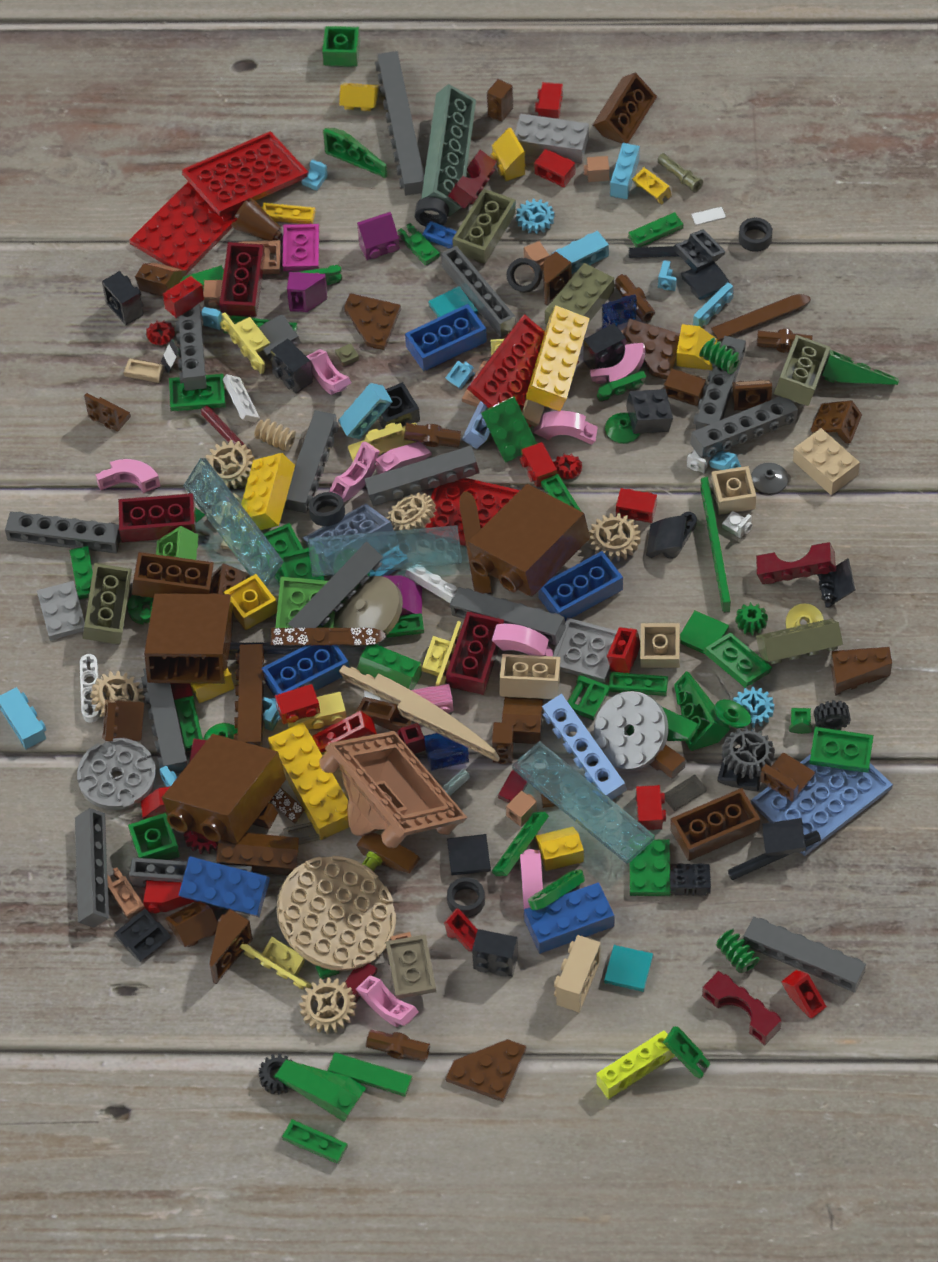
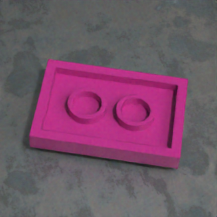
[283,224,319,271]

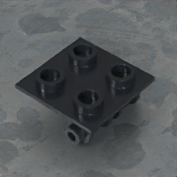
[817,558,856,608]
[670,863,711,896]

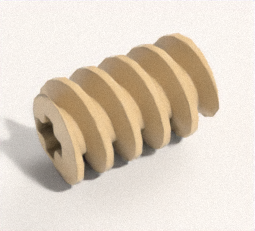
[254,418,296,452]

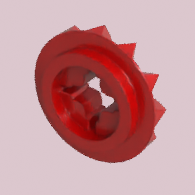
[146,320,175,345]
[553,453,582,480]

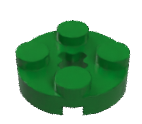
[127,595,154,625]

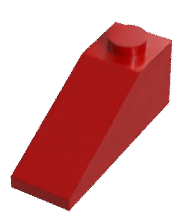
[312,710,377,753]
[143,881,195,913]

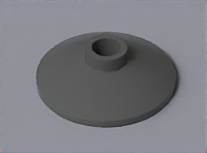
[751,463,788,494]

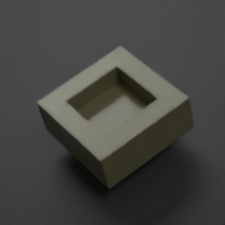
[335,343,359,367]

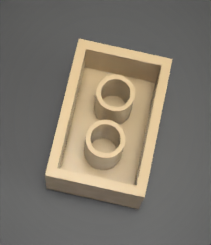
[793,428,860,495]
[500,654,560,699]
[554,935,601,1013]

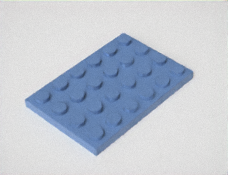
[751,754,893,856]

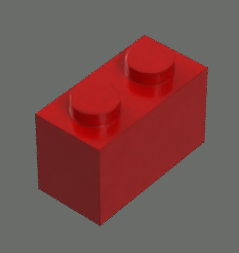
[535,82,563,119]
[534,149,575,188]
[163,276,204,318]
[520,442,557,488]
[616,488,657,523]
[607,627,641,673]
[275,684,320,724]
[636,785,666,831]

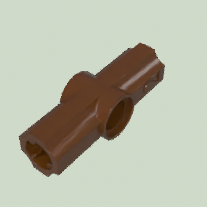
[614,274,655,322]
[757,329,813,353]
[404,423,461,448]
[366,1029,430,1062]

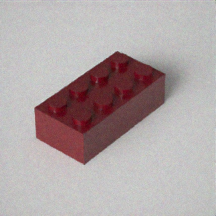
[219,242,265,317]
[118,493,197,543]
[446,611,504,695]

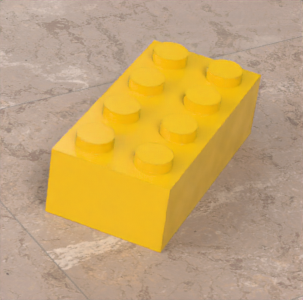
[236,453,295,533]

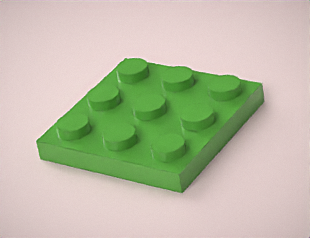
[275,577,335,628]

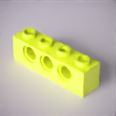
[596,1030,675,1099]

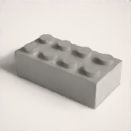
[515,114,589,163]

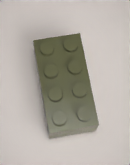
[452,188,516,264]
[545,263,614,325]
[774,335,831,406]
[82,563,132,645]
[756,619,843,664]

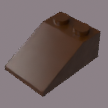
[502,697,544,744]
[209,909,253,984]

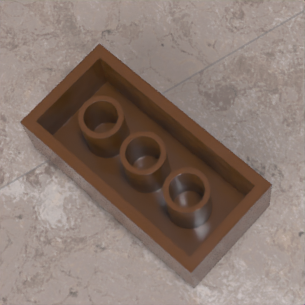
[132,552,214,598]
[670,788,760,861]

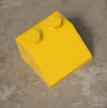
[339,83,379,111]
[490,127,525,181]
[676,324,717,370]
[224,574,277,630]
[535,826,584,871]

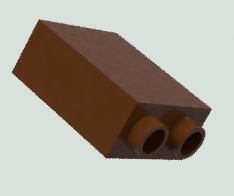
[468,484,590,597]
[144,593,233,684]
[162,734,286,844]

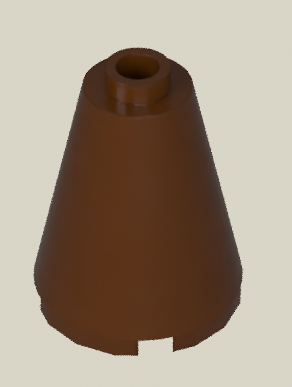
[232,198,282,241]

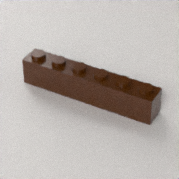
[234,644,264,747]

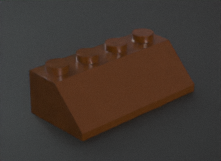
[592,72,657,144]
[216,833,299,876]

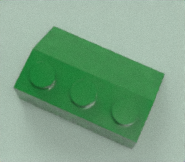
[357,644,422,690]

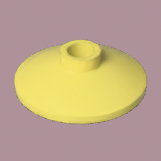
[785,603,824,629]

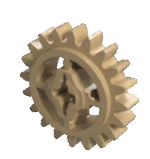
[204,440,255,490]
[386,493,436,536]
[589,513,641,561]
[90,671,144,717]
[299,977,357,1034]

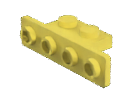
[220,313,270,374]
[348,423,417,461]
[422,621,461,686]
[240,937,312,989]

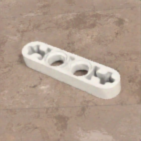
[80,654,100,723]

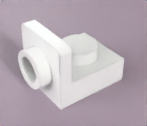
[687,450,713,473]
[722,511,753,538]

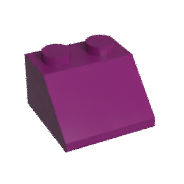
[357,212,400,260]
[383,575,422,616]

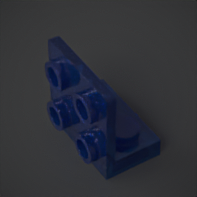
[602,294,637,329]
[424,733,469,771]

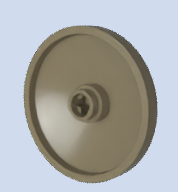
[334,576,403,647]

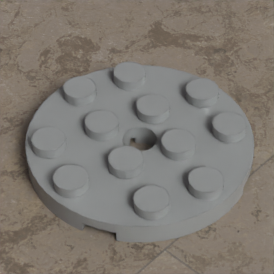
[594,691,668,770]
[77,738,156,810]

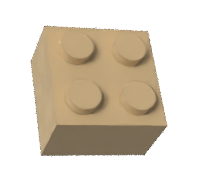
[711,466,756,515]
[640,623,680,668]

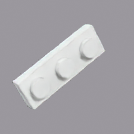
[223,375,260,423]
[405,564,458,603]

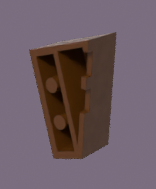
[830,647,892,696]

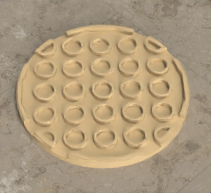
[277,856,396,970]

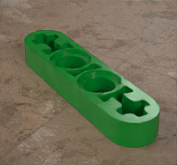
[528,870,585,910]

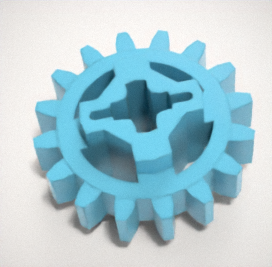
[516,199,554,234]
[733,687,775,728]

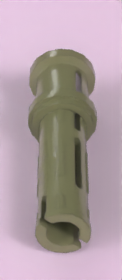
[657,153,703,193]

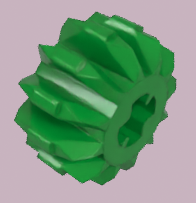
[735,602,768,636]

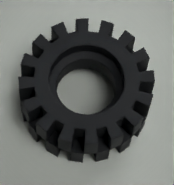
[813,700,851,730]
[259,1054,293,1095]

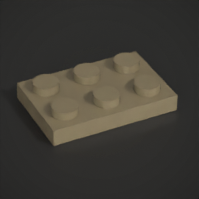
[386,935,437,999]

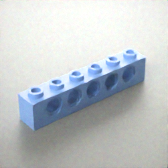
[542,694,627,803]

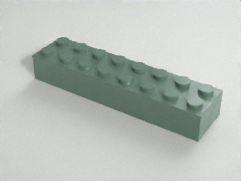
[421,84,476,217]

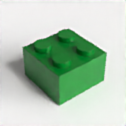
[322,26,360,67]
[128,813,180,860]

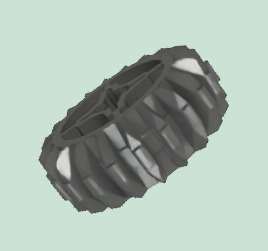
[722,727,775,779]

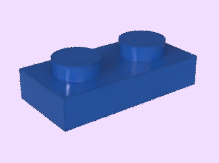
[422,221,457,249]

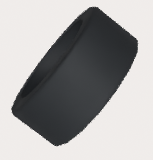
[414,197,449,227]
[738,217,773,252]
[506,258,542,293]
[308,492,345,526]
[447,877,485,918]

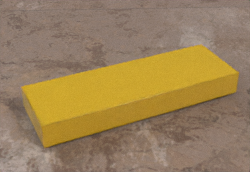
[262,203,316,224]

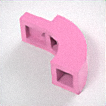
[590,343,645,384]
[307,349,351,395]
[533,411,598,445]
[329,442,380,502]
[96,459,160,493]
[492,624,554,656]
[520,849,543,909]
[356,976,418,1027]

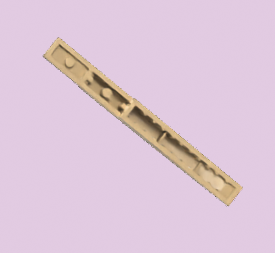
[339,665,500,762]

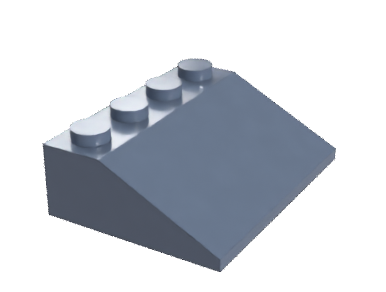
[303,504,398,576]

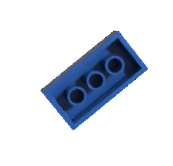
[405,304,487,372]
[538,551,623,622]
[262,645,349,696]
[179,856,270,917]
[524,882,614,954]

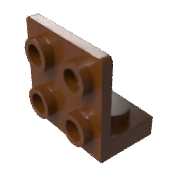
[84,393,131,432]
[810,400,862,443]
[210,563,253,594]
[102,700,144,741]
[760,753,815,802]

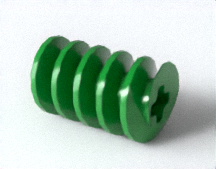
[699,338,740,375]
[716,929,760,973]

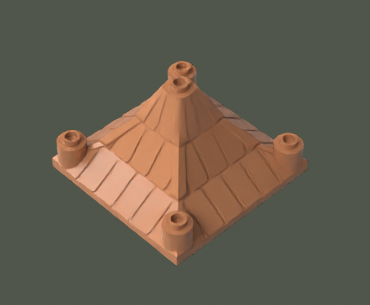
[319,731,467,848]

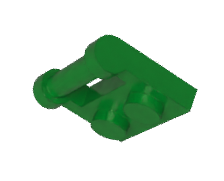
[567,676,610,720]

